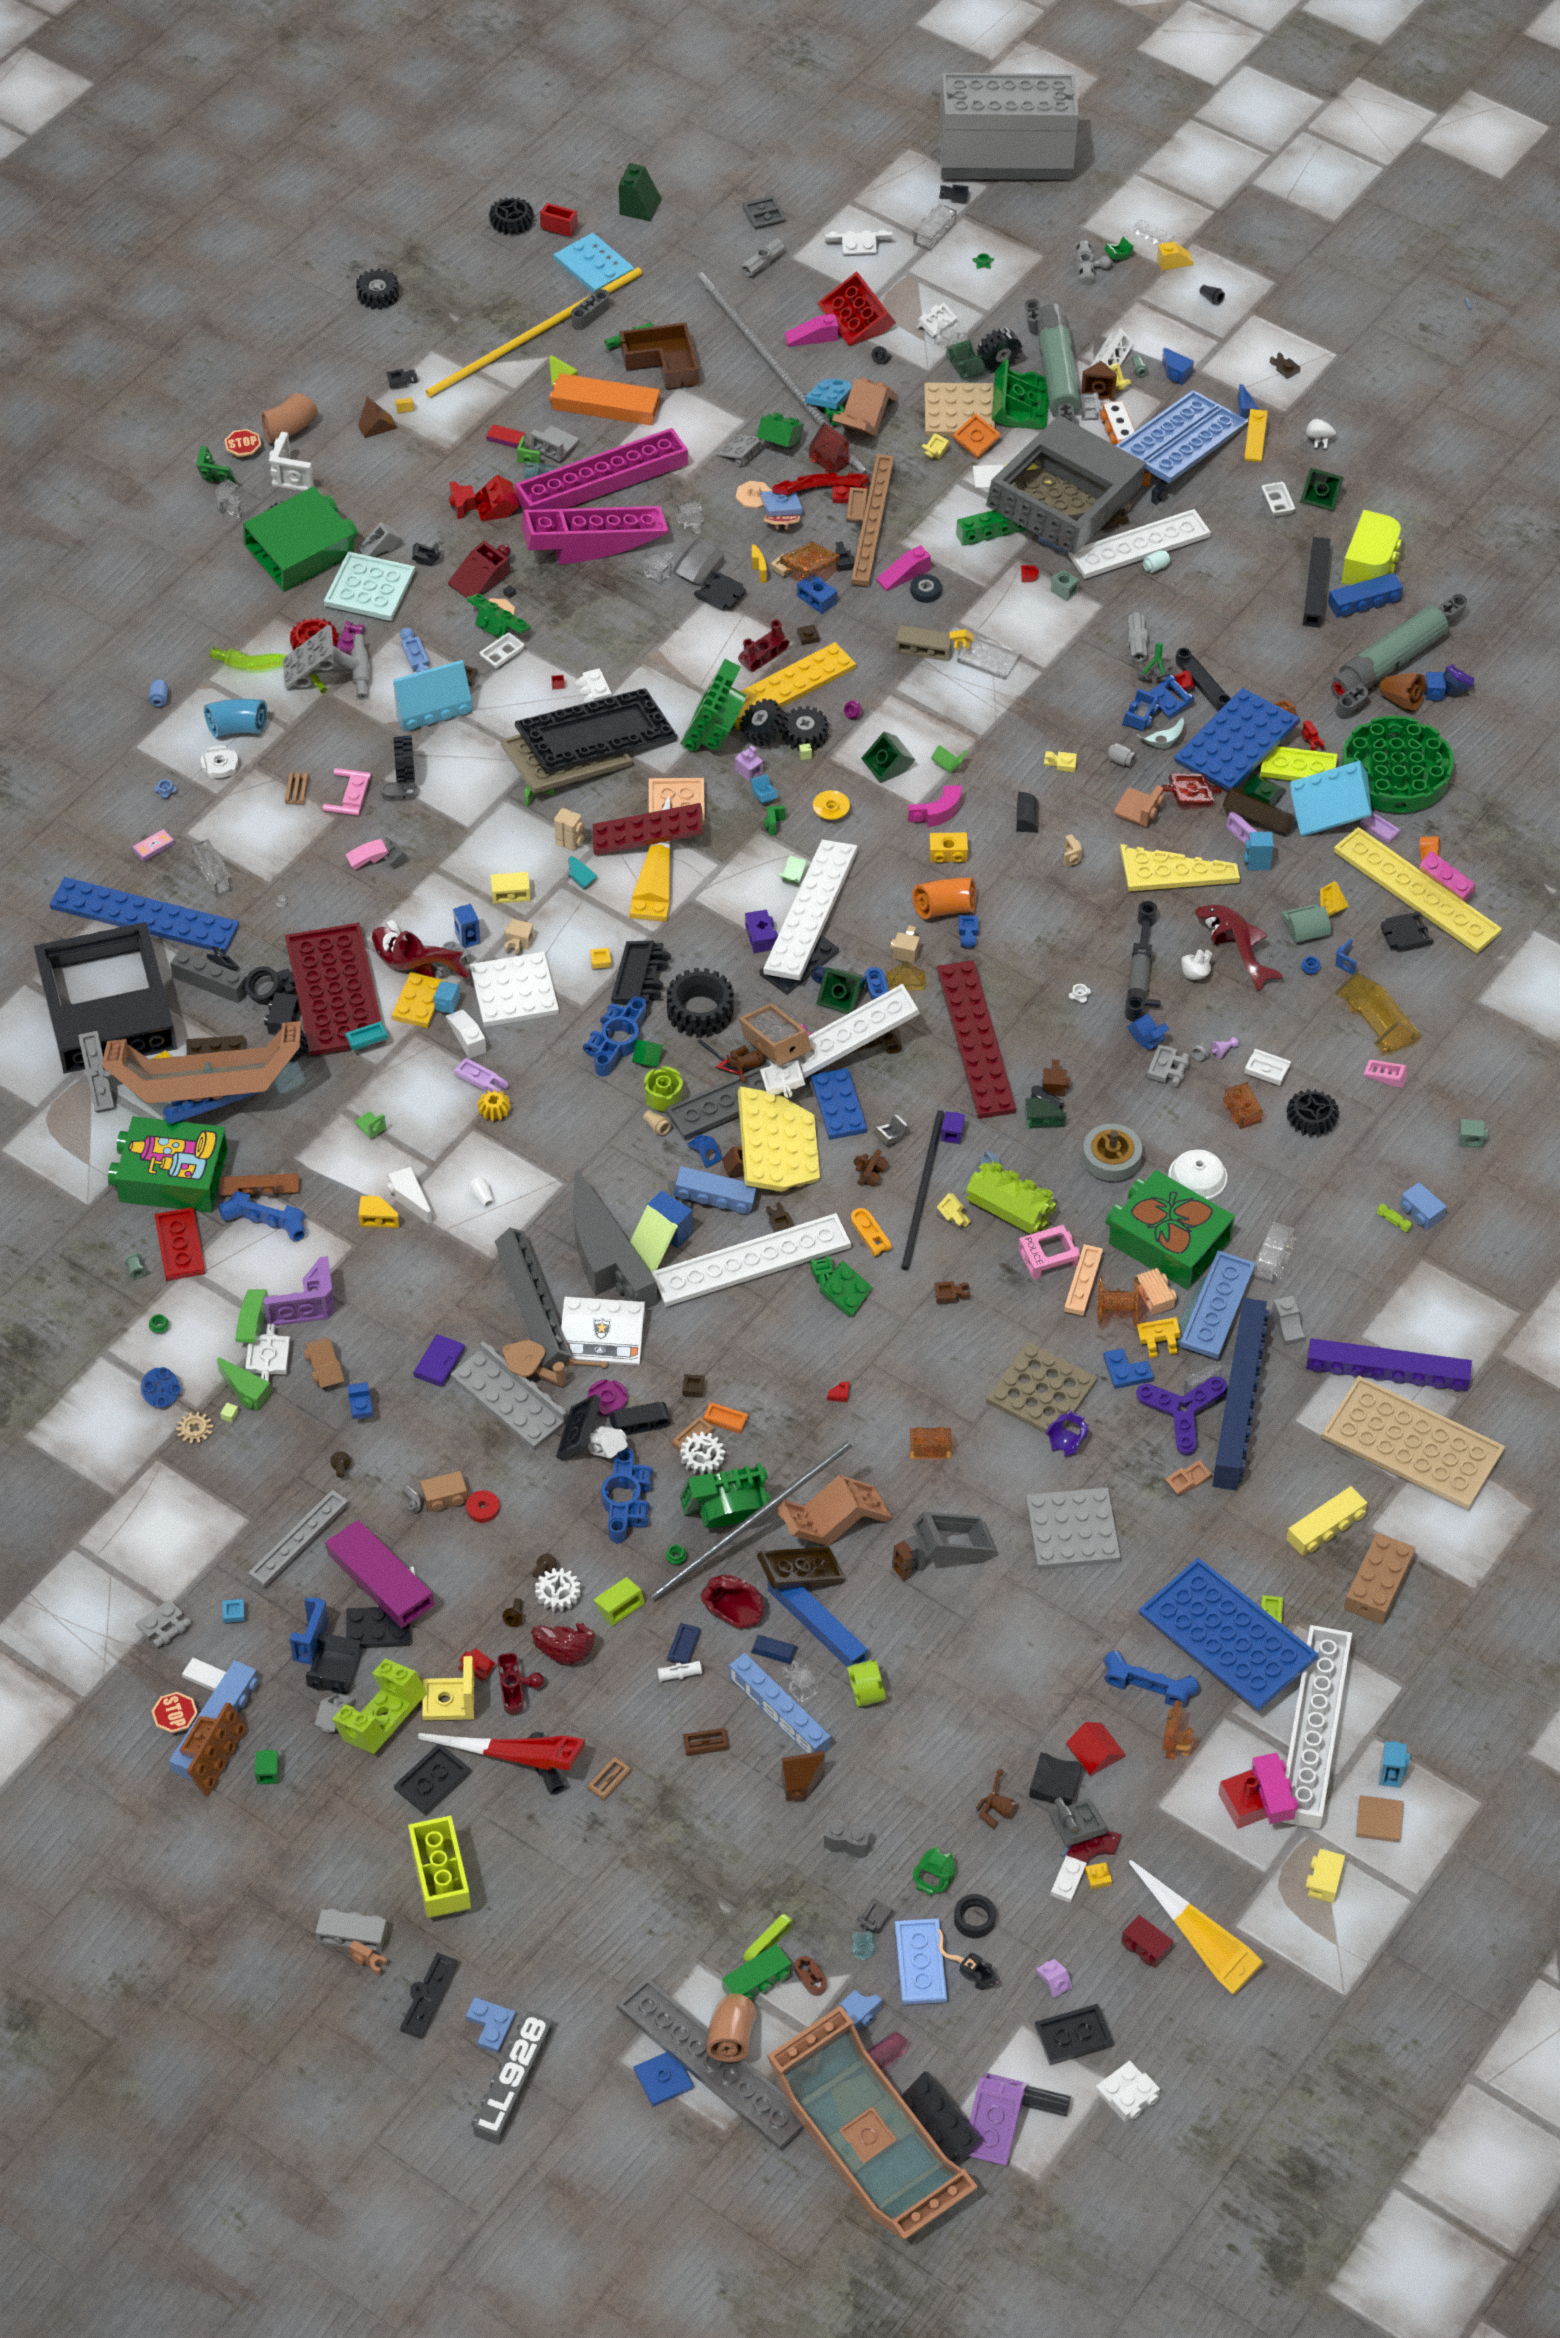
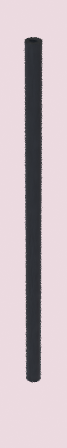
[901,1110,945,1271]

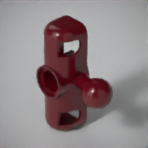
[497,1653,544,1715]

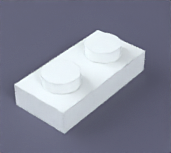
[1051,1856,1087,1903]

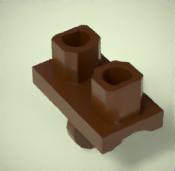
[853,1149,888,1186]

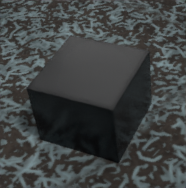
[503,585,516,599]

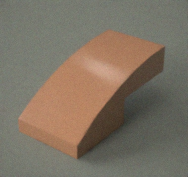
[1165,1459,1212,1495]

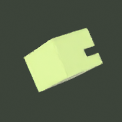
[799,744,812,760]
[220,1403,239,1423]

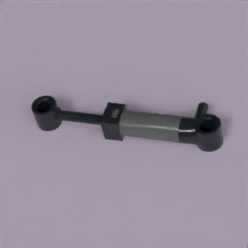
[1125,901,1161,1022]

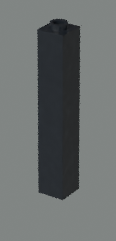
[1302,537,1331,628]

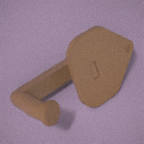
[502,1340,566,1387]

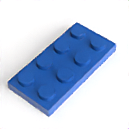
[810,1068,867,1140]

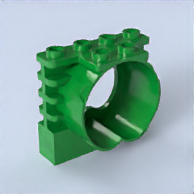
[680,659,747,752]
[679,1463,770,1528]

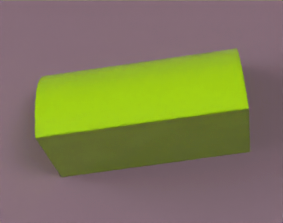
[593,1577,645,1626]

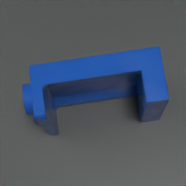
[290,1597,329,1665]

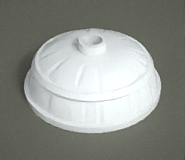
[1168,1150,1227,1200]

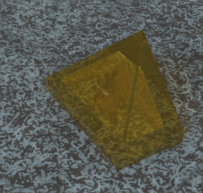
[887,961,925,990]

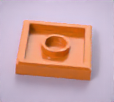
[952,413,1001,459]

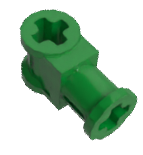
[810,1256,833,1294]

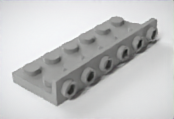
[450,1342,567,1450]

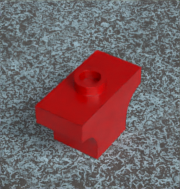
[449,481,476,519]

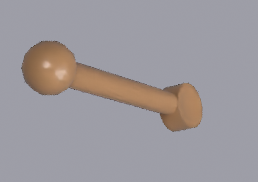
[566,1358,608,1369]

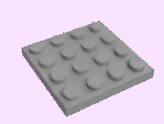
[1026,1488,1120,1570]

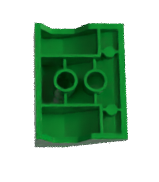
[991,359,1048,430]

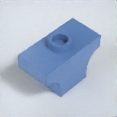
[839,1990,882,2032]

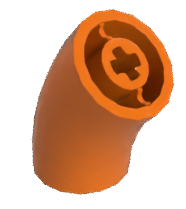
[912,877,976,919]

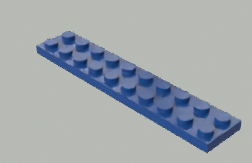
[50,877,239,954]

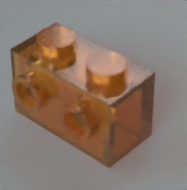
[1223,1082,1263,1129]
[909,1427,952,1459]

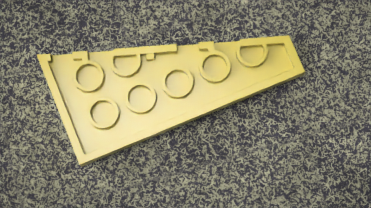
[1120,844,1240,891]

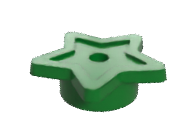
[972,253,994,269]

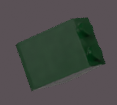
[618,163,661,222]

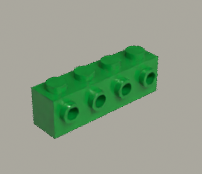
[956,510,1028,546]

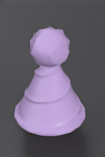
[1211,1037,1239,1059]

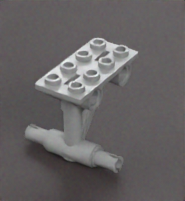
[283,625,370,700]

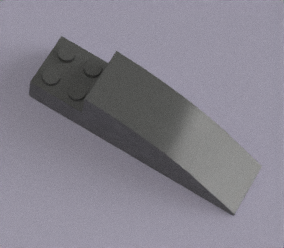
[573,1170,657,1310]

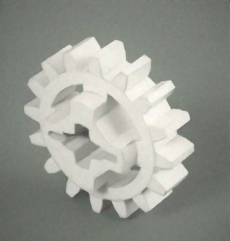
[680,1432,725,1475]
[535,1568,580,1612]

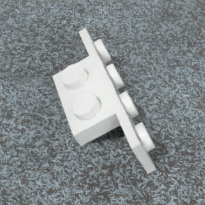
[825,230,892,255]

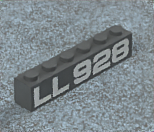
[471,2011,553,2145]

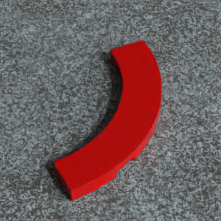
[772,473,869,495]

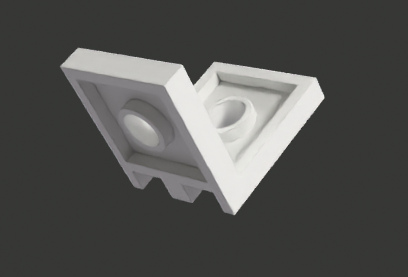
[269,432,314,491]

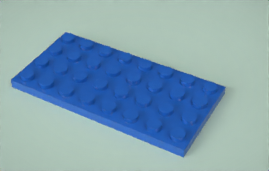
[1139,1557,1319,1712]

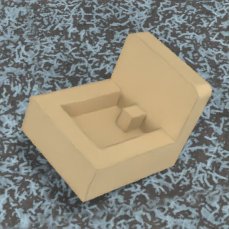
[1063,834,1082,867]

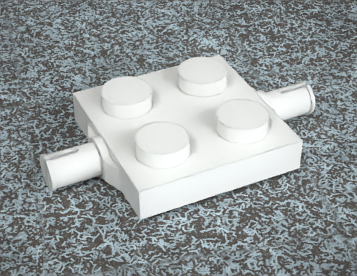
[760,1058,805,1098]
[245,1324,290,1382]

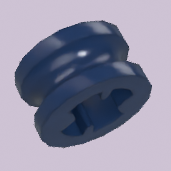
[811,966,826,984]

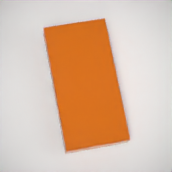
[703,1402,748,1434]

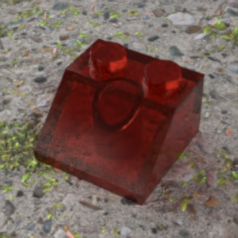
[809,422,849,473]

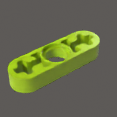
[743,1914,794,1962]

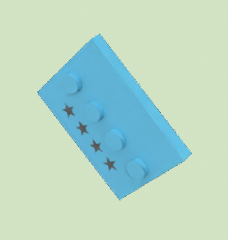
[554,232,635,293]

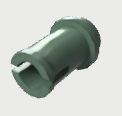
[1132,355,1148,377]

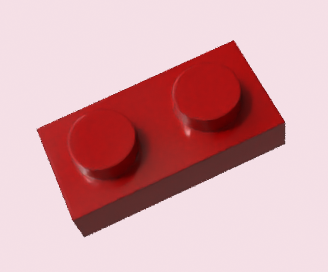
[832,486,868,504]

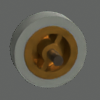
[1082,1124,1142,1181]

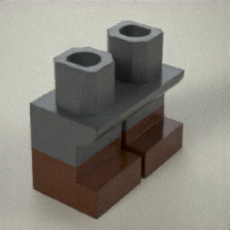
[892,1535,932,1582]

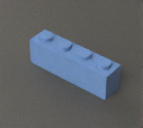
[673,1166,756,1214]

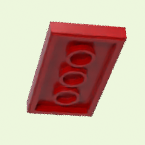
[154,1207,206,1281]

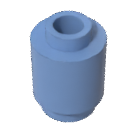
[148,679,168,707]

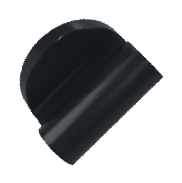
[872,346,892,364]

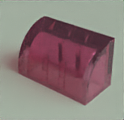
[866,2031,907,2070]

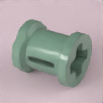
[124,1253,147,1279]

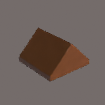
[1081,361,1117,402]

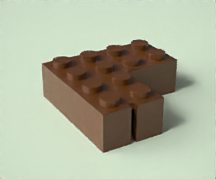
[619,322,699,389]

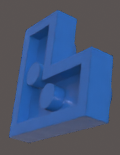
[1103,1348,1154,1389]

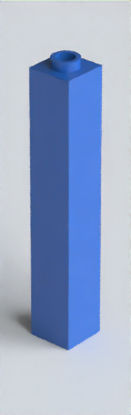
[767,1581,868,1667]

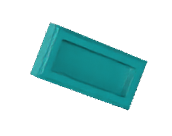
[345,1021,388,1051]

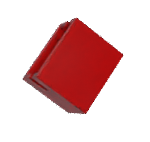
[551,675,565,690]

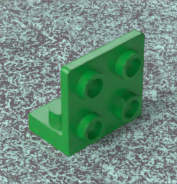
[196,446,236,485]

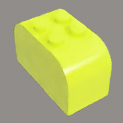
[1341,510,1402,585]
[408,1816,471,1918]

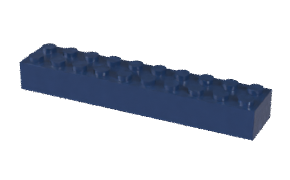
[1212,1298,1270,1491]

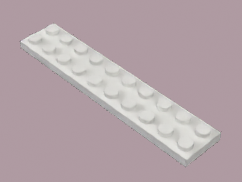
[763,839,858,980]
[651,1213,851,1307]

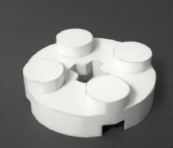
[201,745,238,779]

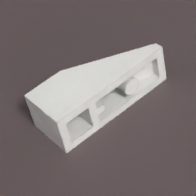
[446,1009,486,1059]
[387,1167,432,1224]

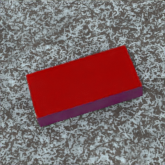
[486,424,525,448]

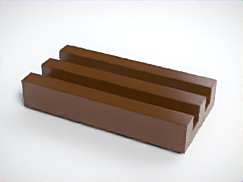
[683,1728,728,1756]

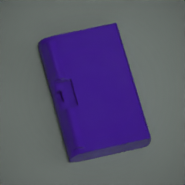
[413,1334,465,1386]

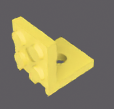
[422,1656,475,1720]

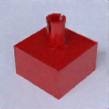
[1218,1769,1267,1829]

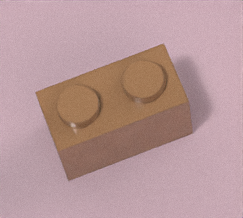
[420,1471,468,1512]

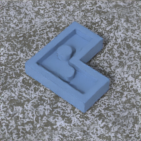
[466,1997,516,2054]

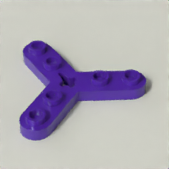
[1136,1376,1227,1456]

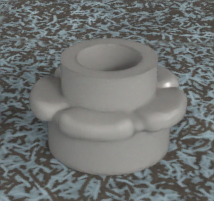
[1191,1043,1209,1061]

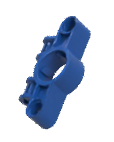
[582,997,646,1077]
[601,1447,653,1544]

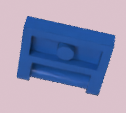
[1149,675,1195,720]

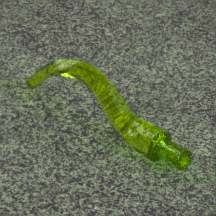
[209,646,327,693]

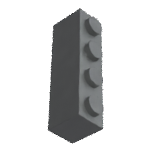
[170,950,246,1004]

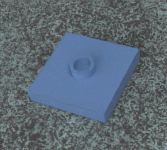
[760,491,803,517]

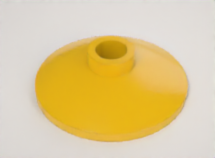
[813,790,850,820]

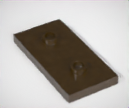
[757,1547,845,1589]

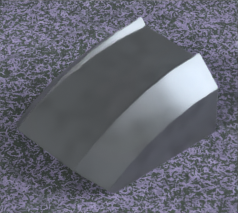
[673,538,724,586]

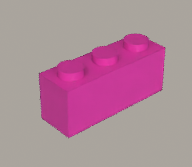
[1419,851,1476,903]
[1251,1752,1298,1824]

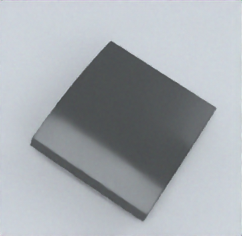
[742,195,786,229]

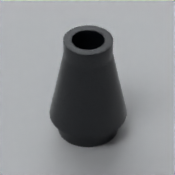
[1199,284,1225,304]

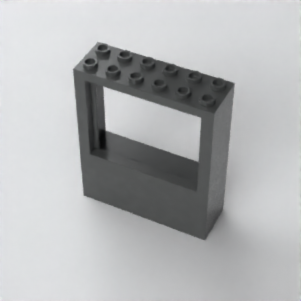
[986,415,1147,555]

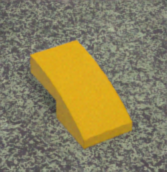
[752,545,767,583]

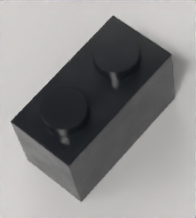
[264,992,299,1035]

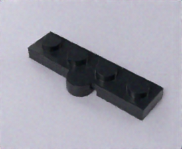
[400,1952,458,2039]

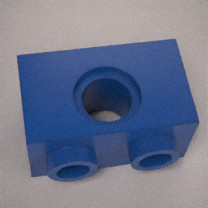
[797,573,837,614]
[453,903,481,948]

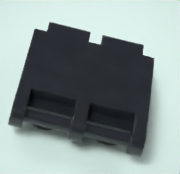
[694,571,746,610]
[1380,912,1434,951]

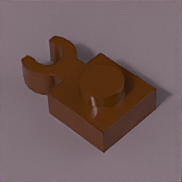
[934,1281,970,1304]

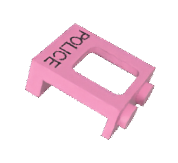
[1018,1225,1080,1280]

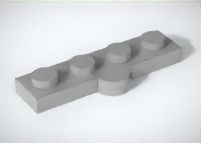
[78,1031,114,1111]

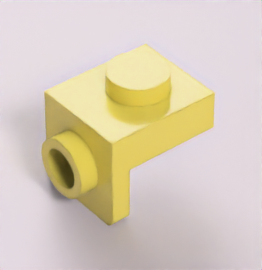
[1108,363,1131,391]
[921,433,950,460]

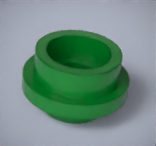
[149,1314,169,1333]
[666,1544,686,1565]

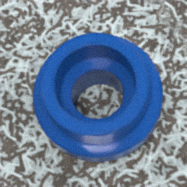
[1301,956,1320,974]

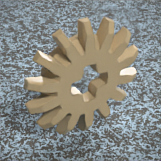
[176,1412,213,1444]

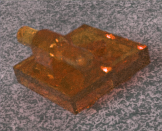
[1162,1700,1194,1760]

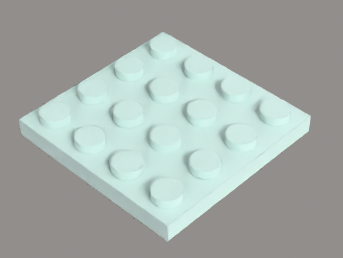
[324,552,415,621]

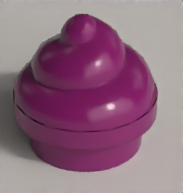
[844,700,862,719]

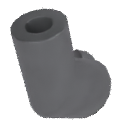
[402,1485,422,1513]

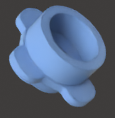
[154,779,177,798]

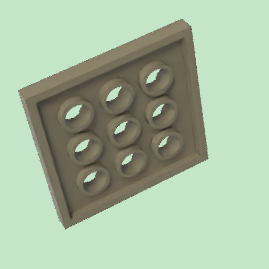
[986,1341,1097,1434]

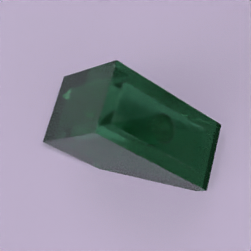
[1024,1097,1066,1129]

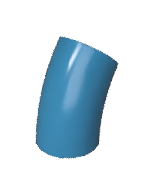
[204,699,267,738]

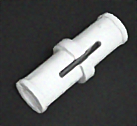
[658,1661,702,1682]

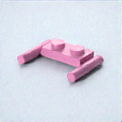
[323,768,371,816]

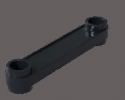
[1175,648,1231,712]

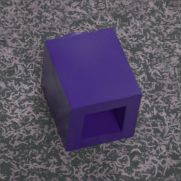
[941,1111,965,1144]

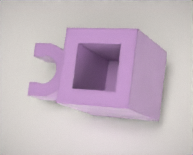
[735,745,763,782]

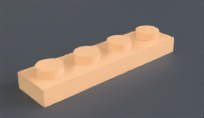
[1064,1244,1103,1316]

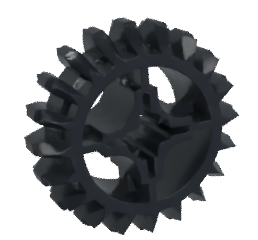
[489,196,534,236]
[1286,1089,1339,1137]

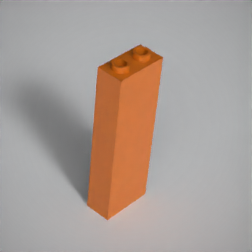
[549,373,660,426]

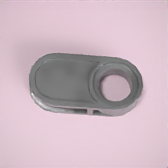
[381,781,418,801]

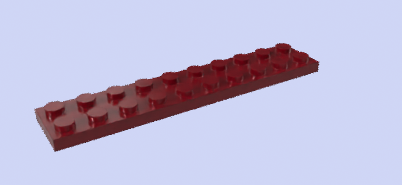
[937,960,1016,1119]

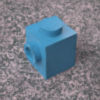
[433,981,460,1014]

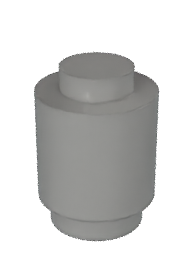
[1107,743,1136,767]

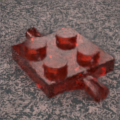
[1161,773,1222,806]

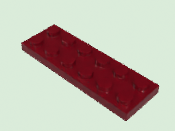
[593,803,703,855]

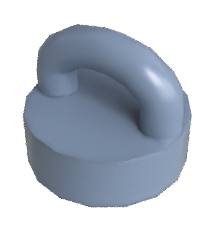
[980,1150,1000,1165]

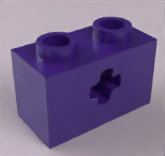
[745,909,778,954]

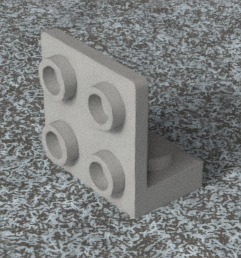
[531,426,579,462]

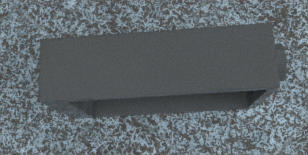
[912,1512,995,1562]

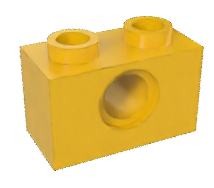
[929,833,968,862]

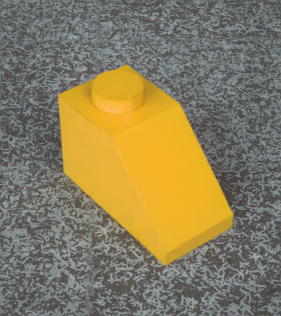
[1157,242,1194,270]
[358,1195,399,1228]

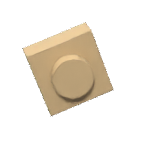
[771,554,796,577]

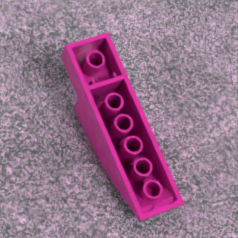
[521,506,668,565]

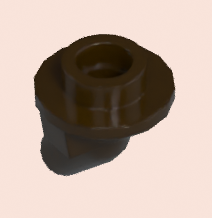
[330,1451,351,1478]
[532,1553,557,1579]
[502,1598,523,1627]

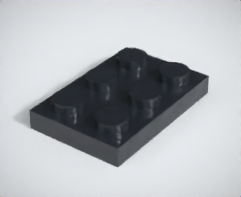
[556,1394,601,1461]
[346,1607,410,1648]
[394,1743,470,1815]
[1034,2003,1113,2065]

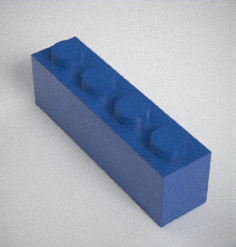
[1328,573,1403,618]

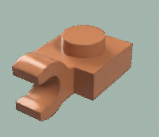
[349,1940,387,1975]

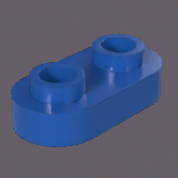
[865,967,888,1000]

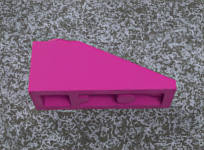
[785,314,838,347]
[876,545,931,592]

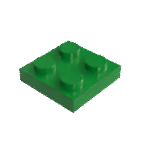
[820,1261,872,1317]

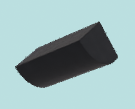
[1016,792,1039,833]

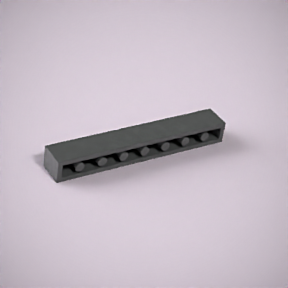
[494,1227,572,1369]

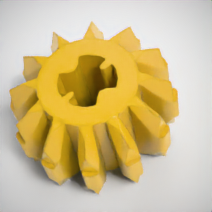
[477,1089,511,1122]

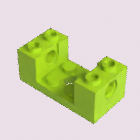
[332,1658,427,1754]

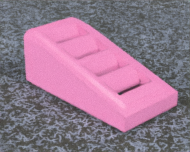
[1364,1060,1408,1088]

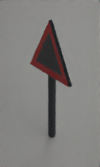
[698,1039,745,1076]

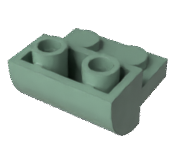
[1281,904,1331,942]

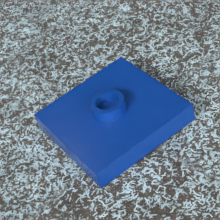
[633,2052,693,2107]

